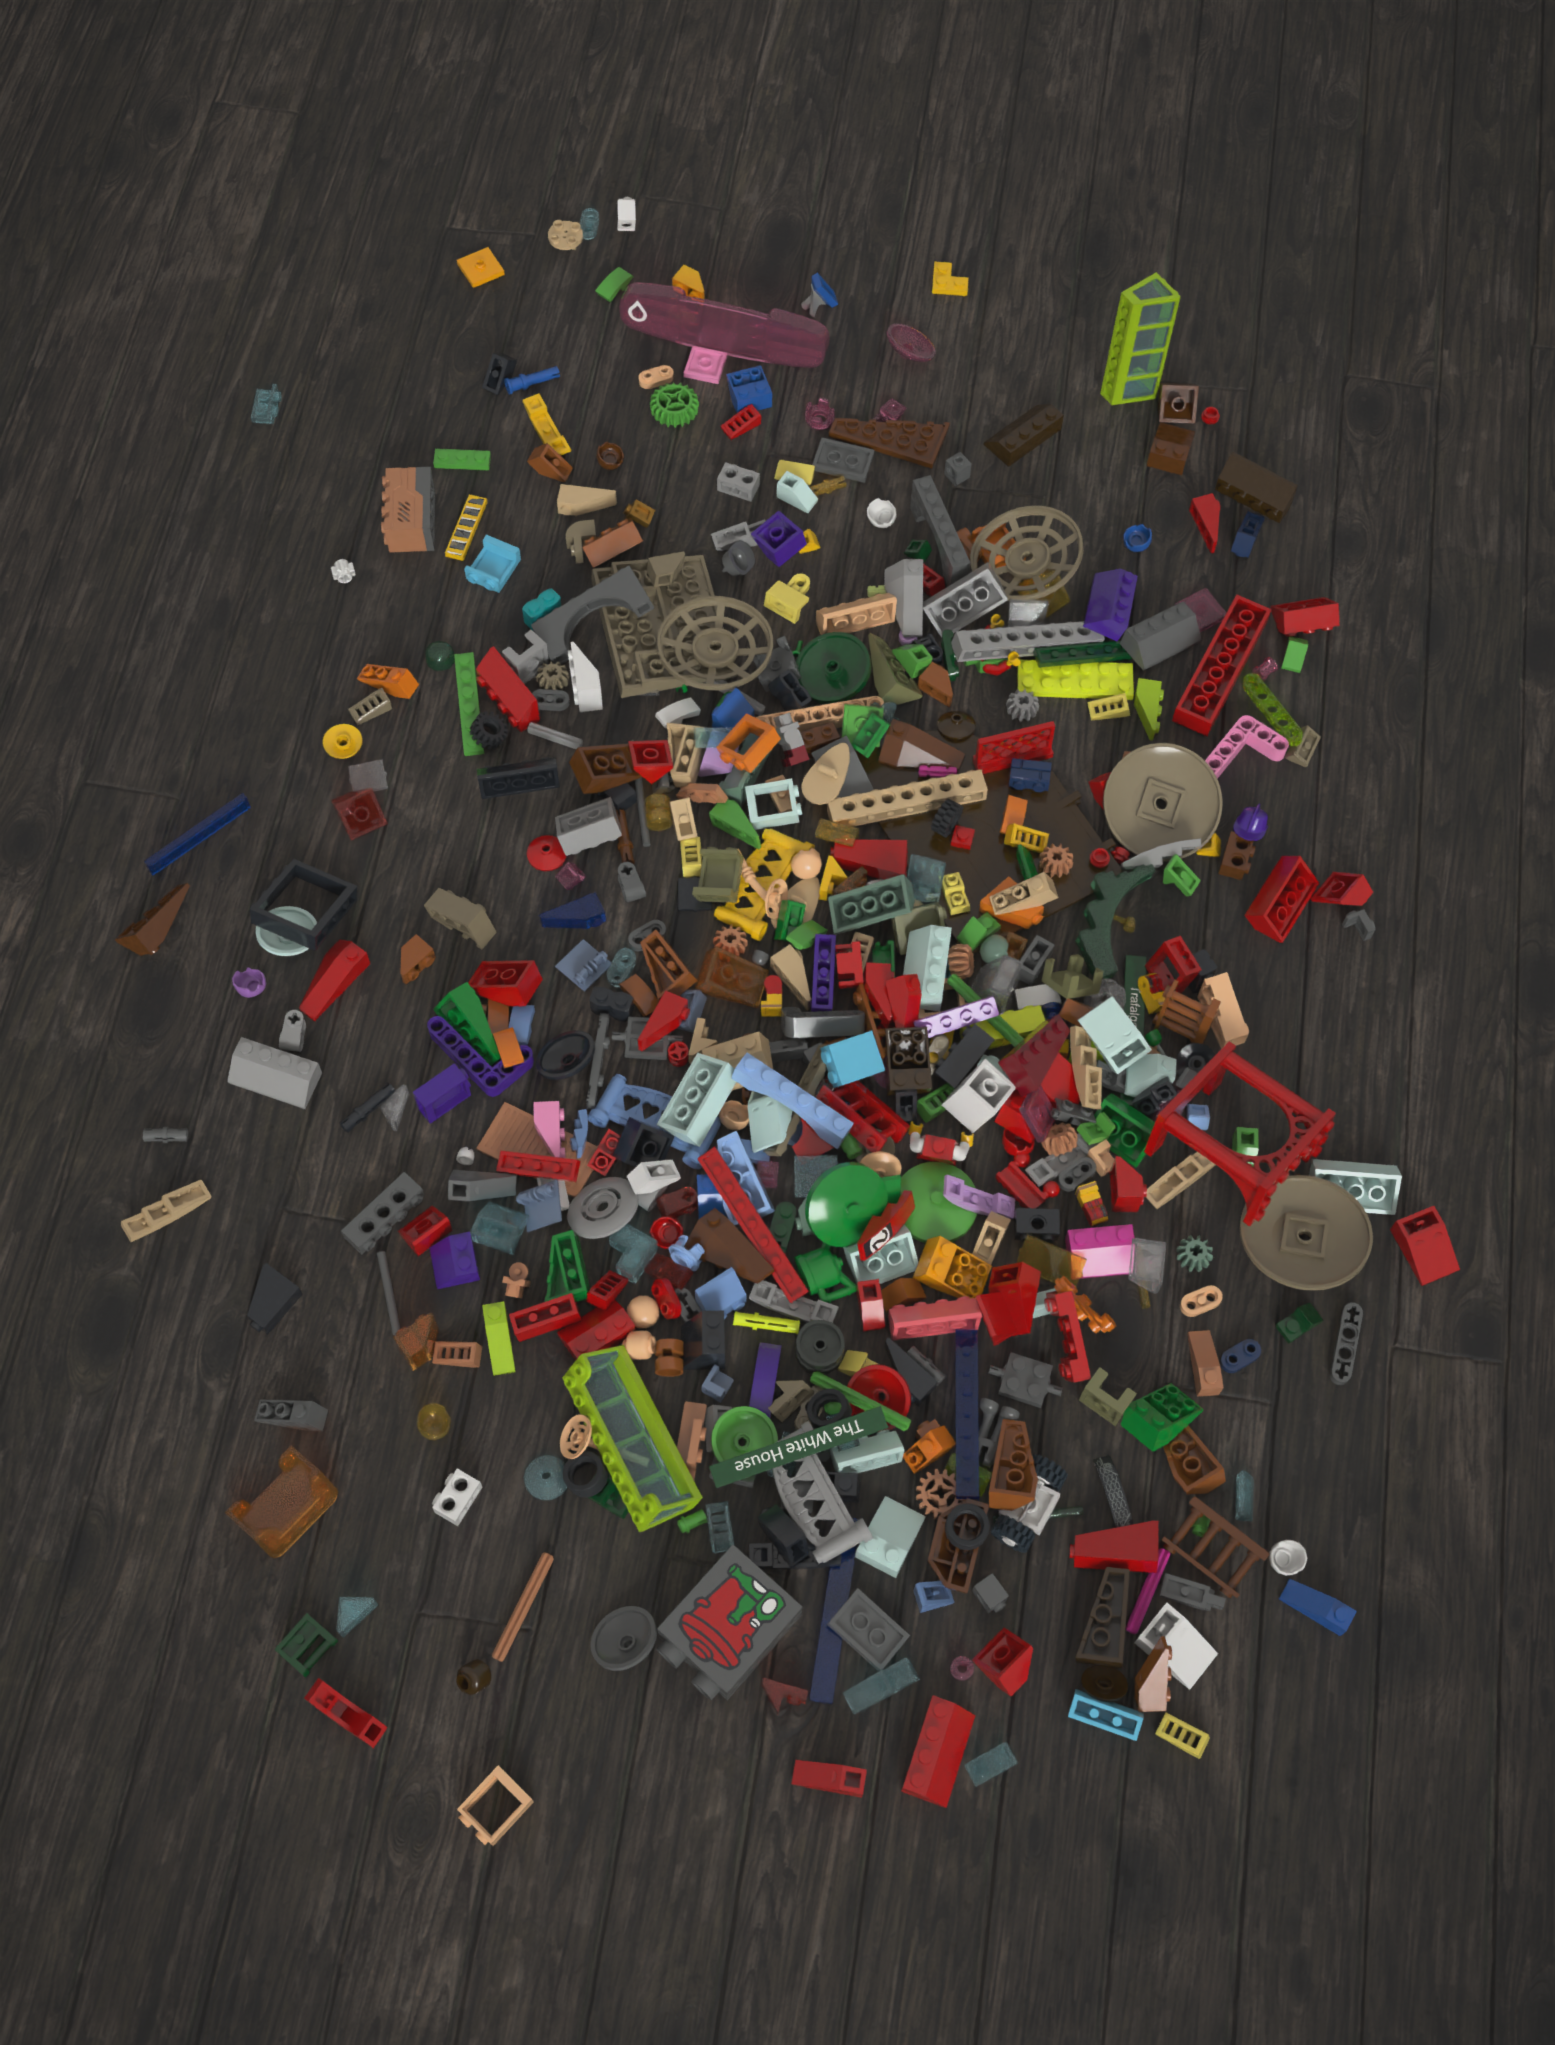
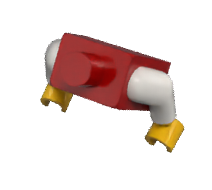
[908,1121,974,1166]

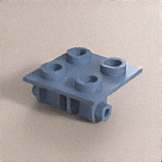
[555,939,613,992]
[516,1180,562,1232]

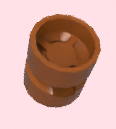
[655,1339,684,1377]

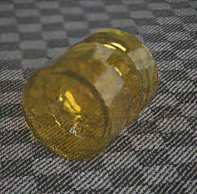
[645,794,672,831]

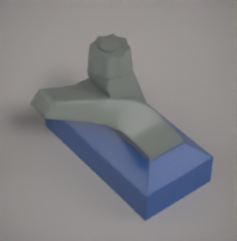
[801,272,838,317]

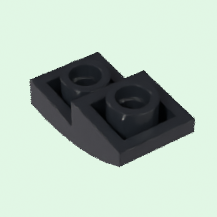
[1132,1076,1178,1116]

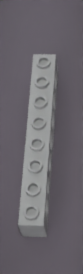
[951,621,1105,662]

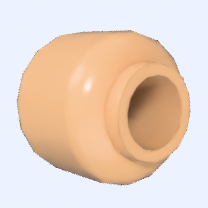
[622,1331,656,1360]

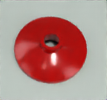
[527,835,567,871]

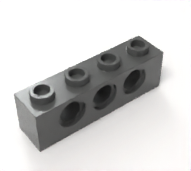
[341,1172,425,1254]

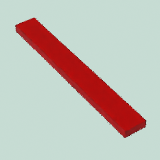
[697,1147,810,1304]

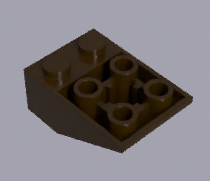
[885,1027,932,1096]

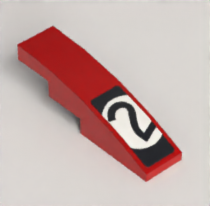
[857,1190,915,1261]

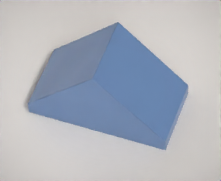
[913,1581,954,1613]

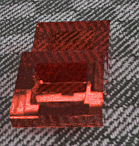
[644,1253,693,1290]

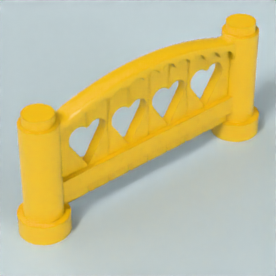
[714,828,815,941]

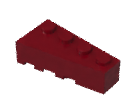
[998,1014,1070,1097]

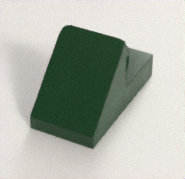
[1275,1303,1324,1344]

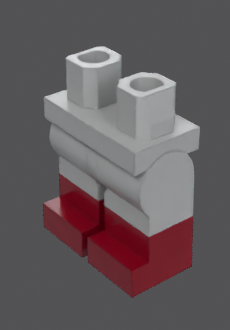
[773,712,810,767]

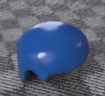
[1123,524,1152,552]

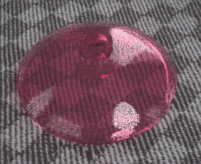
[886,324,936,362]

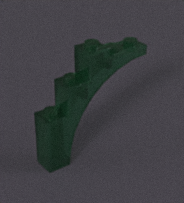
[1075,864,1155,982]

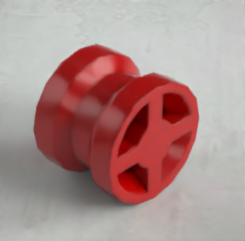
[668,1041,689,1067]

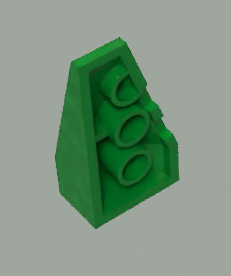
[433,982,500,1067]

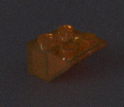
[393,1313,439,1371]

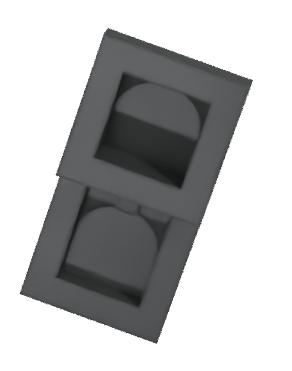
[1096,1059,1126,1093]

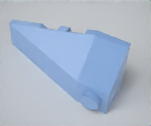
[717,1131,775,1226]

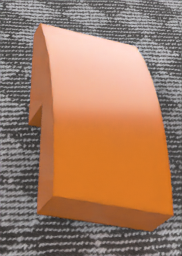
[1000,795,1028,834]
[493,1027,524,1068]

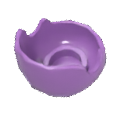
[232,967,267,998]

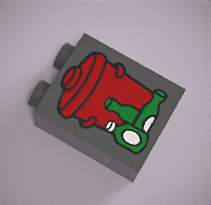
[656,1545,802,1701]

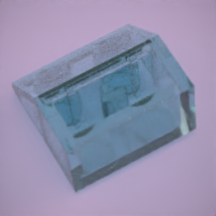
[470,1202,529,1255]

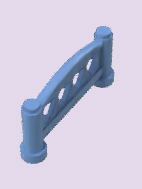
[588,1074,721,1169]

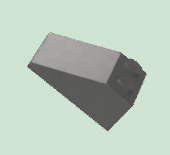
[811,735,874,798]

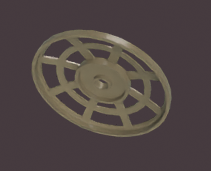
[970,506,1084,601]
[657,596,773,690]

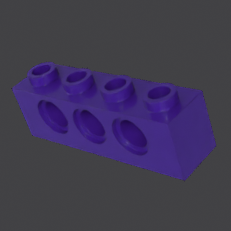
[811,934,836,1012]

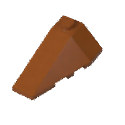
[989,1419,1038,1511]

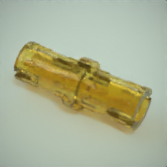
[809,475,847,496]

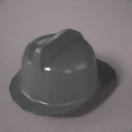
[722,540,755,576]

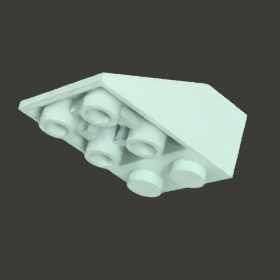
[1078,996,1152,1074]
[747,1091,793,1153]

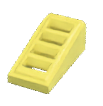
[1087,693,1130,721]
[680,837,702,878]
[1155,1713,1210,1759]

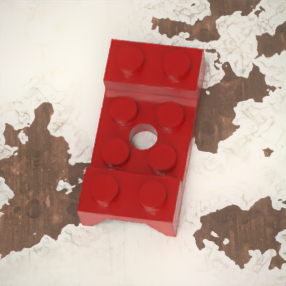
[1044,1291,1091,1383]

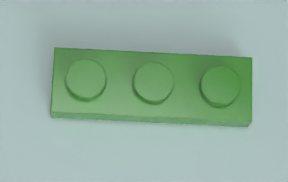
[433,449,491,470]

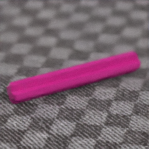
[1125,1548,1171,1634]

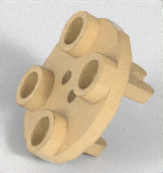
[548,220,583,250]

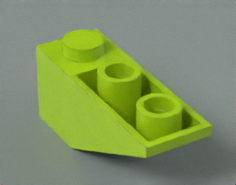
[1134,678,1164,741]

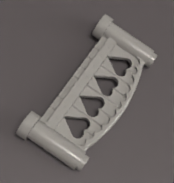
[772,1421,874,1564]

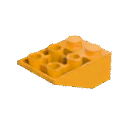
[913,1236,992,1299]

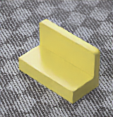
[764,581,809,624]

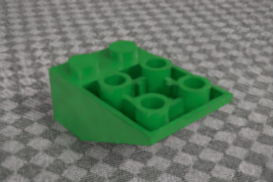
[1121,1383,1203,1452]

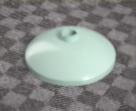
[256,906,317,956]

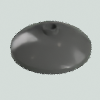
[591,1606,657,1671]

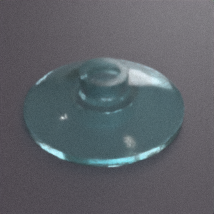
[524,1455,567,1500]

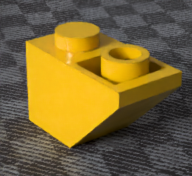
[672,265,704,305]

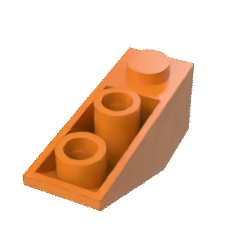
[357,664,419,699]

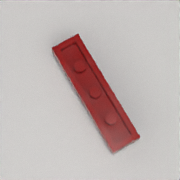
[496,1150,581,1182]

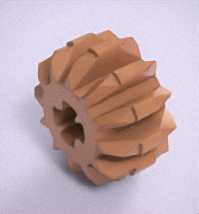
[1039,843,1073,878]
[713,924,748,960]
[948,944,975,979]
[1041,1122,1078,1156]

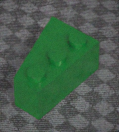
[545,1230,590,1302]

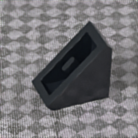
[893,1089,917,1125]

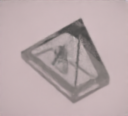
[379,1085,409,1131]

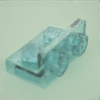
[251,384,281,424]

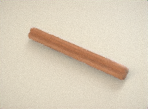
[492,1552,554,1662]

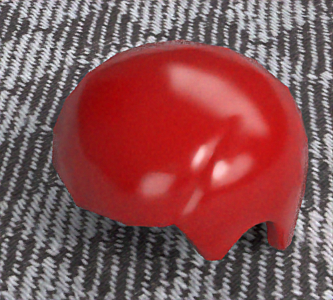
[1002,1129,1035,1156]
[650,1216,684,1249]

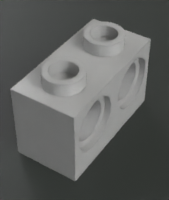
[717,462,760,502]

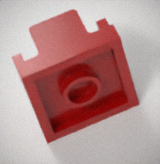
[835,941,864,989]

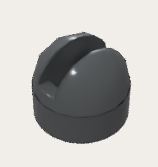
[752,950,769,967]

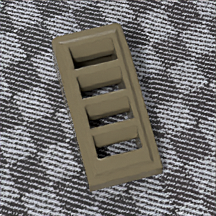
[348,688,392,726]

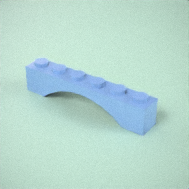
[731,1053,854,1149]

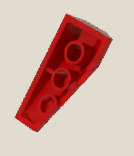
[299,939,370,1022]

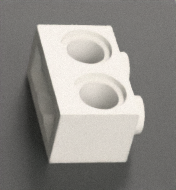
[432,1469,482,1526]

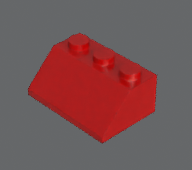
[1270,597,1340,637]
[557,1300,636,1363]

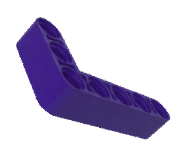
[427,1016,534,1097]

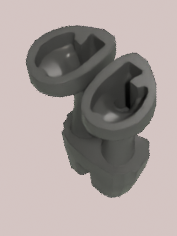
[969,1398,1020,1468]

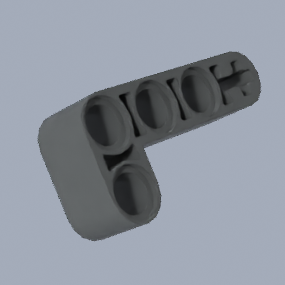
[781,1007,865,1038]

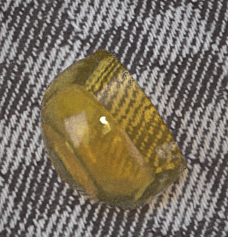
[417,1403,451,1440]

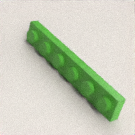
[454,652,484,756]

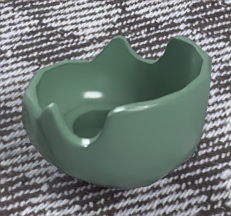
[980,934,1009,968]

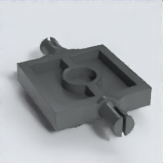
[612,1017,683,1060]
[988,1352,1063,1408]

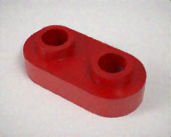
[651,1278,682,1319]

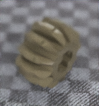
[536,661,569,691]

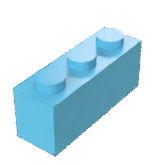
[1068,1689,1144,1741]

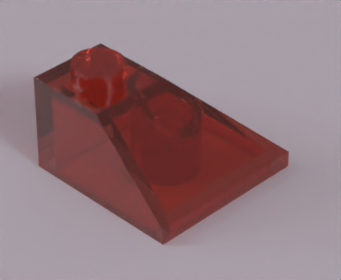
[331,787,388,840]

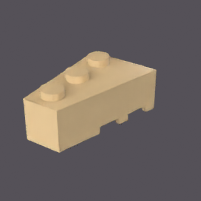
[667,723,708,787]

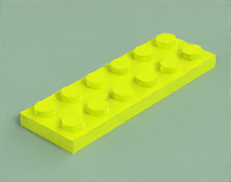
[1017,659,1134,700]

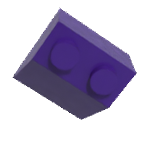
[751,511,807,567]
[430,1231,480,1289]

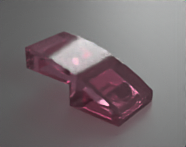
[873,398,906,422]

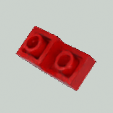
[587,1128,621,1176]

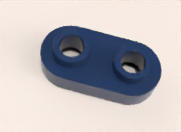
[1220,1339,1261,1373]

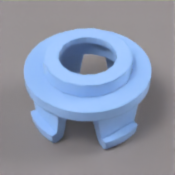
[669,1235,705,1271]

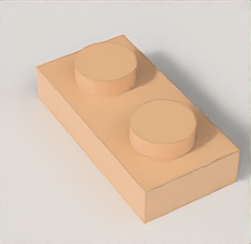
[765,775,797,813]

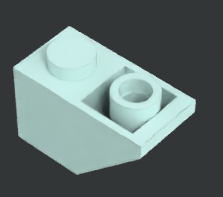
[777,471,818,513]

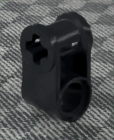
[912,633,943,666]

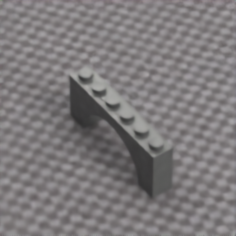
[910,475,971,588]
[531,566,654,665]

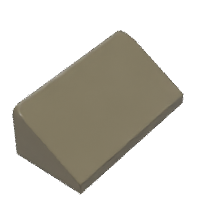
[1285,725,1321,767]

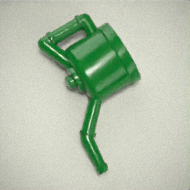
[794,1242,857,1304]

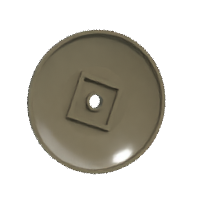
[1103,743,1222,862]
[1240,1175,1373,1290]

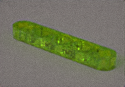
[1243,673,1303,746]

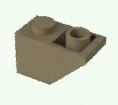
[646,551,685,588]

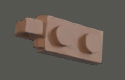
[676,783,728,804]

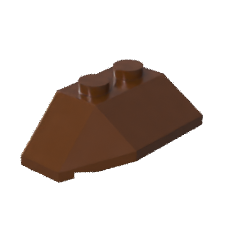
[927,1498,989,1594]

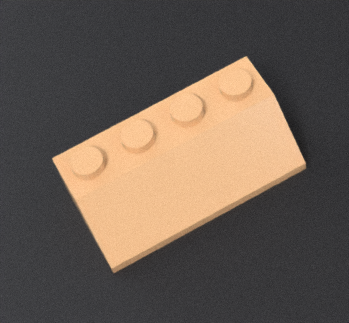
[816,593,897,635]

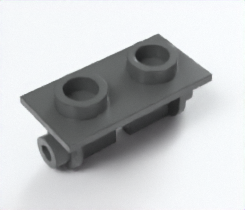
[1051,1098,1097,1126]

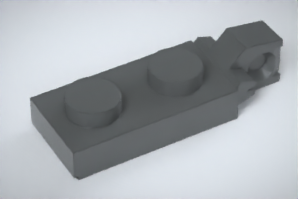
[1159,1573,1226,1611]

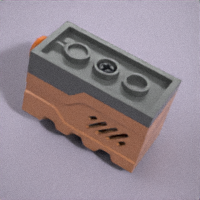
[381,467,435,552]

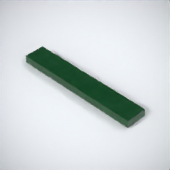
[1033,641,1133,668]

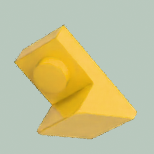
[819,856,848,901]

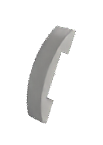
[1025,1133,1101,1186]
[749,1280,839,1323]

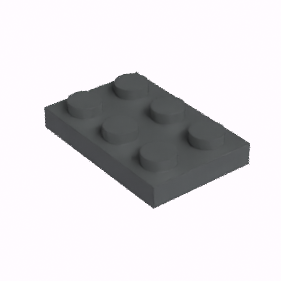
[812,438,875,483]
[827,1588,910,1672]

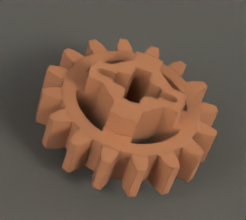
[916,1469,965,1519]

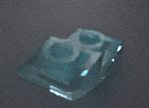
[964,1742,1018,1787]

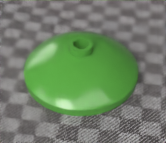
[711,1406,778,1462]

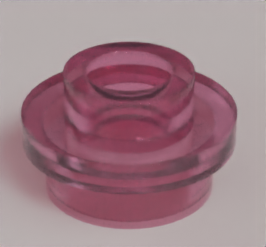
[950,1656,974,1681]

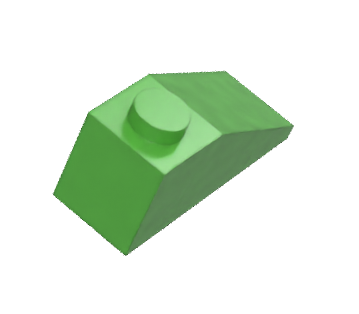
[709,799,761,849]

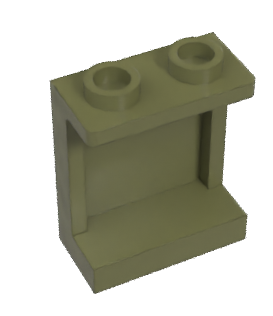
[692,847,744,903]
[891,902,947,955]

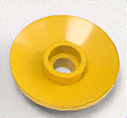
[323,724,362,759]

